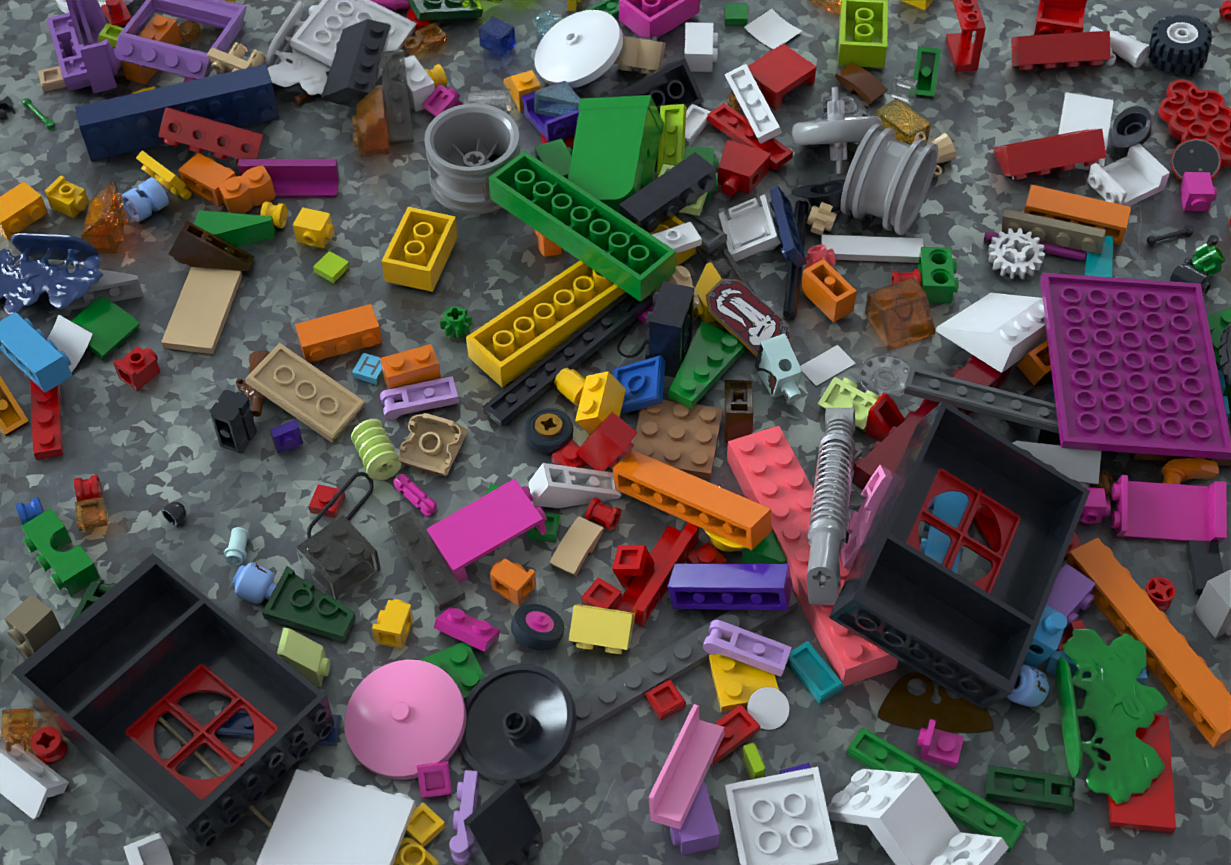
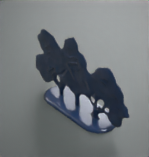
[0,233,103,315]

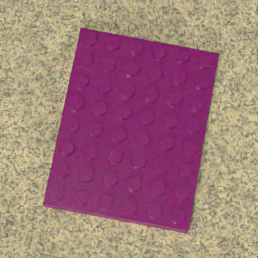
[1040,273,1231,460]

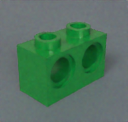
[918,247,959,303]

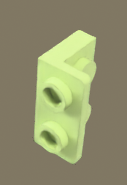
[818,376,879,432]

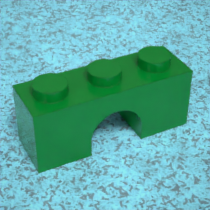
[21,508,101,597]

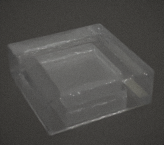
[890,74,918,104]

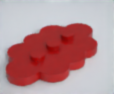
[1158,80,1231,167]

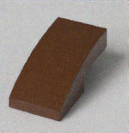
[834,62,888,105]

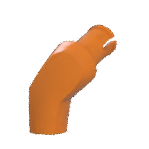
[1162,457,1219,485]

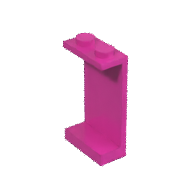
[1111,475,1227,544]
[427,479,547,584]

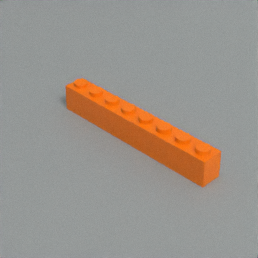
[1065,537,1231,748]

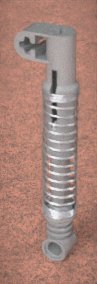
[807,408,855,605]

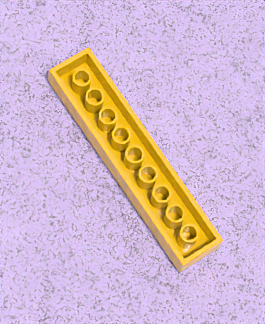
[466,216,696,387]

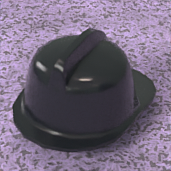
[1111,106,1152,148]
[792,179,845,212]

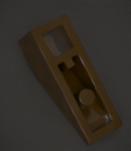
[168,220,255,271]
[724,380,754,443]

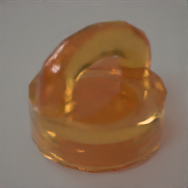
[1089,470,1114,499]

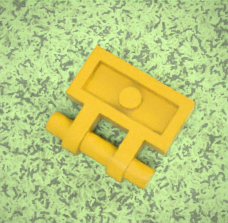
[136,151,191,200]

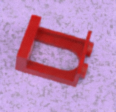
[945,0,986,72]

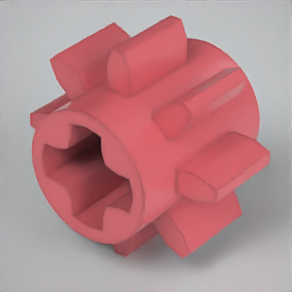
[805,244,836,268]

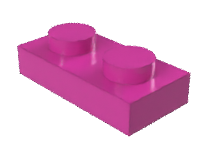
[434,607,501,652]

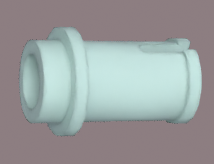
[224,527,249,565]

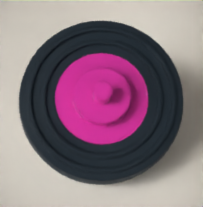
[511,604,564,651]

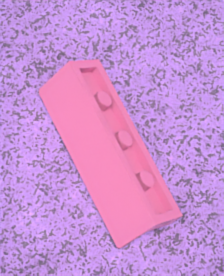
[649,704,725,830]

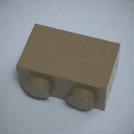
[5,594,62,659]

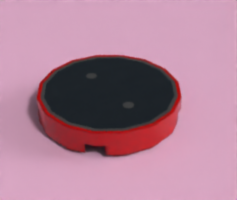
[1170,138,1222,182]

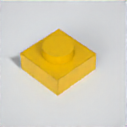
[405,802,446,848]

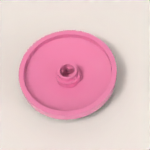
[344,660,466,780]

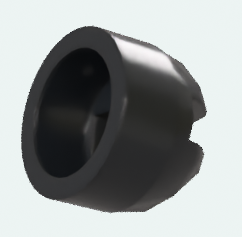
[161,501,186,526]

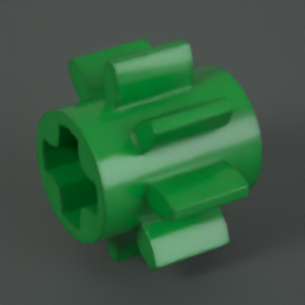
[1192,243,1225,277]
[440,306,473,339]

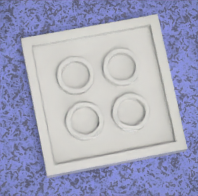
[725,767,838,865]

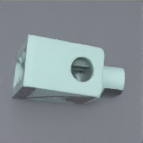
[754,333,802,403]

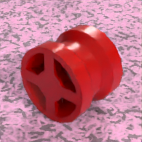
[74,474,103,506]
[1145,576,1176,612]
[30,726,67,765]

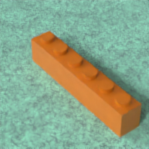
[613,450,772,550]

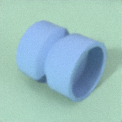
[121,177,169,223]

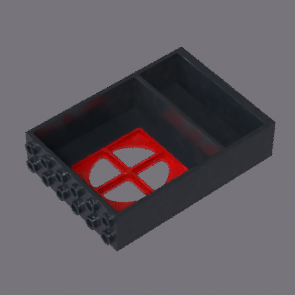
[828,401,1090,710]
[11,554,335,855]

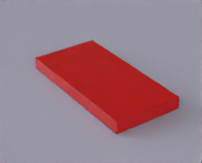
[1106,714,1176,833]

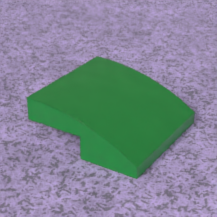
[71,296,140,360]

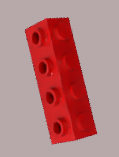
[1011,30,1111,70]
[159,108,264,163]

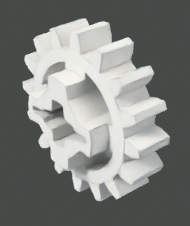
[988,228,1045,279]

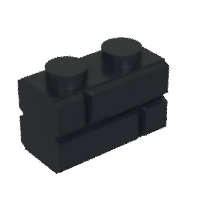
[209,390,257,453]

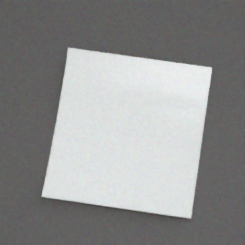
[745,9,802,49]
[47,315,92,373]

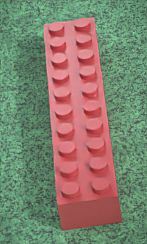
[727,426,898,687]

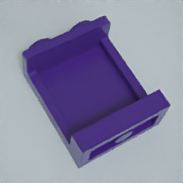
[522,80,579,142]

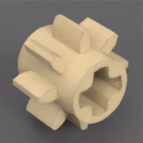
[807,202,837,235]

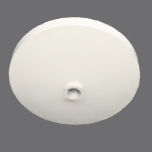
[535,10,623,89]

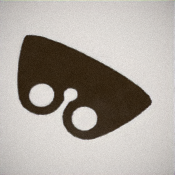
[877,673,994,733]

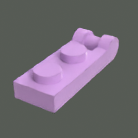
[380,376,459,420]
[703,620,792,677]
[449,770,479,865]

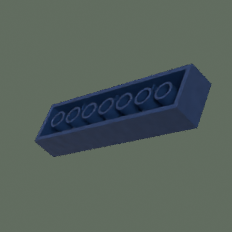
[75,64,280,161]

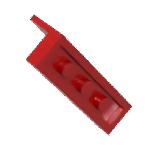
[614,522,699,627]

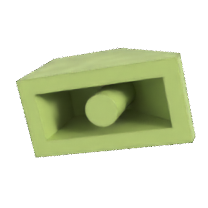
[277,628,330,687]

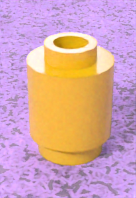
[554,368,586,406]

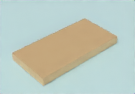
[161,267,242,354]
[246,343,365,443]

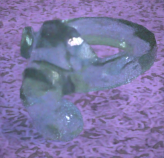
[533,11,563,36]

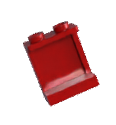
[1034,0,1087,35]
[747,43,816,110]

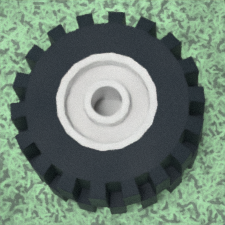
[1148,14,1212,76]

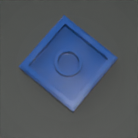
[613,356,665,414]

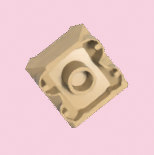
[398,413,468,476]

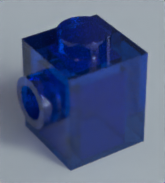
[478,16,516,57]

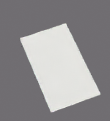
[800,345,856,386]

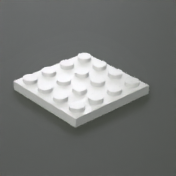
[290,0,416,81]

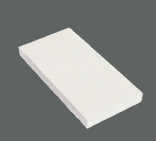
[1058,92,1114,170]

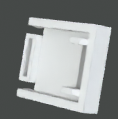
[719,194,781,262]

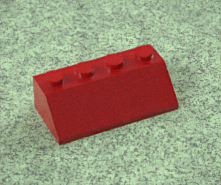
[993,128,1107,180]

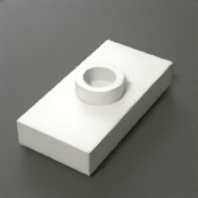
[652,221,702,253]

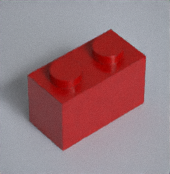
[576,412,637,471]

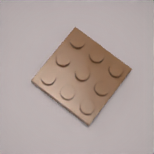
[631,400,723,480]

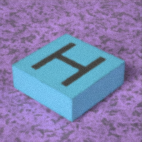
[352,353,383,385]

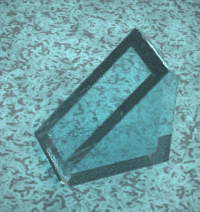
[534,81,580,117]

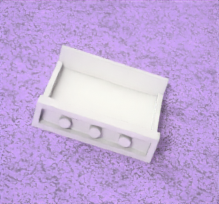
[256,769,416,865]

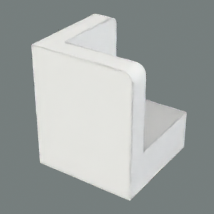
[124,832,174,865]

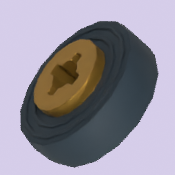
[524,408,574,454]

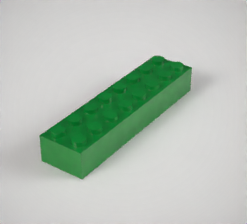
[489,151,676,302]

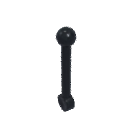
[1147,225,1194,245]
[1184,235,1219,266]

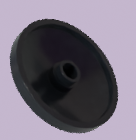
[459,664,577,784]

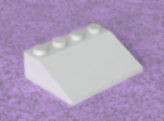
[936,293,1048,373]

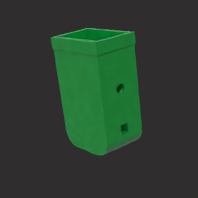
[568,95,664,214]

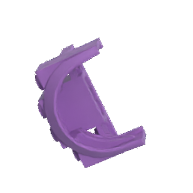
[47,0,121,93]

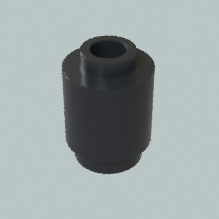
[1170,263,1212,296]

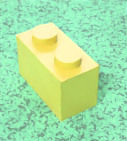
[569,604,635,654]

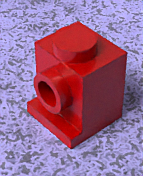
[113,346,160,391]

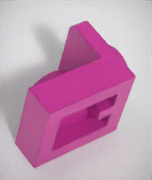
[422,84,463,117]
[917,719,964,769]

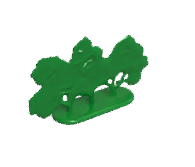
[1055,629,1168,804]

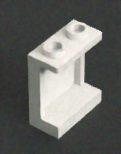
[1087,143,1170,206]

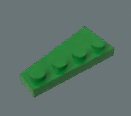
[668,321,746,409]

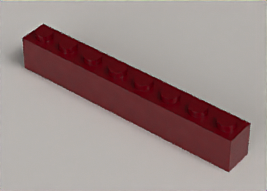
[852,355,1011,490]

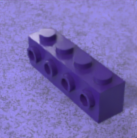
[668,564,793,610]

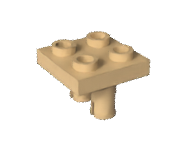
[207,42,266,75]

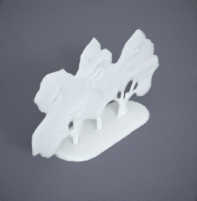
[265,1,331,95]

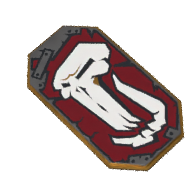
[706,279,792,357]

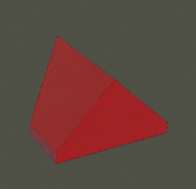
[865,393,905,442]

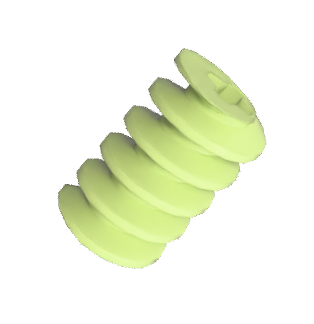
[351,419,401,481]

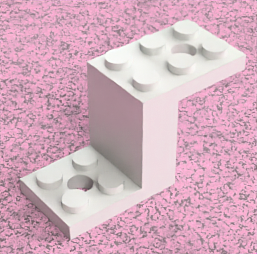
[827,769,1009,865]

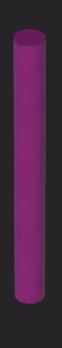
[984,231,1086,261]

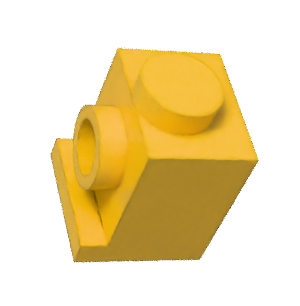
[45,175,89,218]
[372,599,414,649]

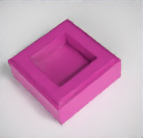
[417,761,452,798]

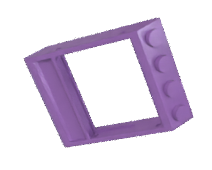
[114,0,247,79]

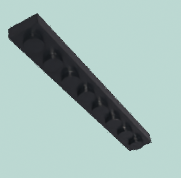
[482,292,653,427]

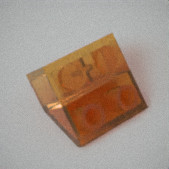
[81,182,128,253]

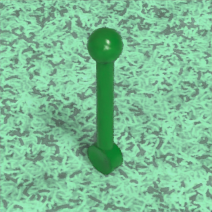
[22,98,55,130]

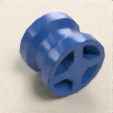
[16,497,44,525]

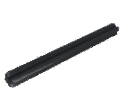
[783,200,809,319]

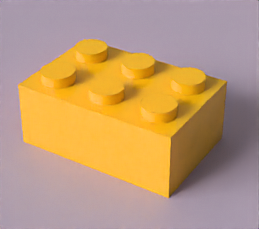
[381,207,458,292]

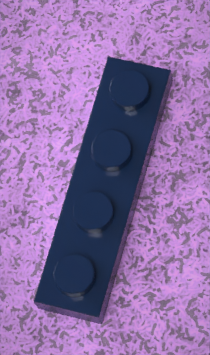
[769,186,807,268]

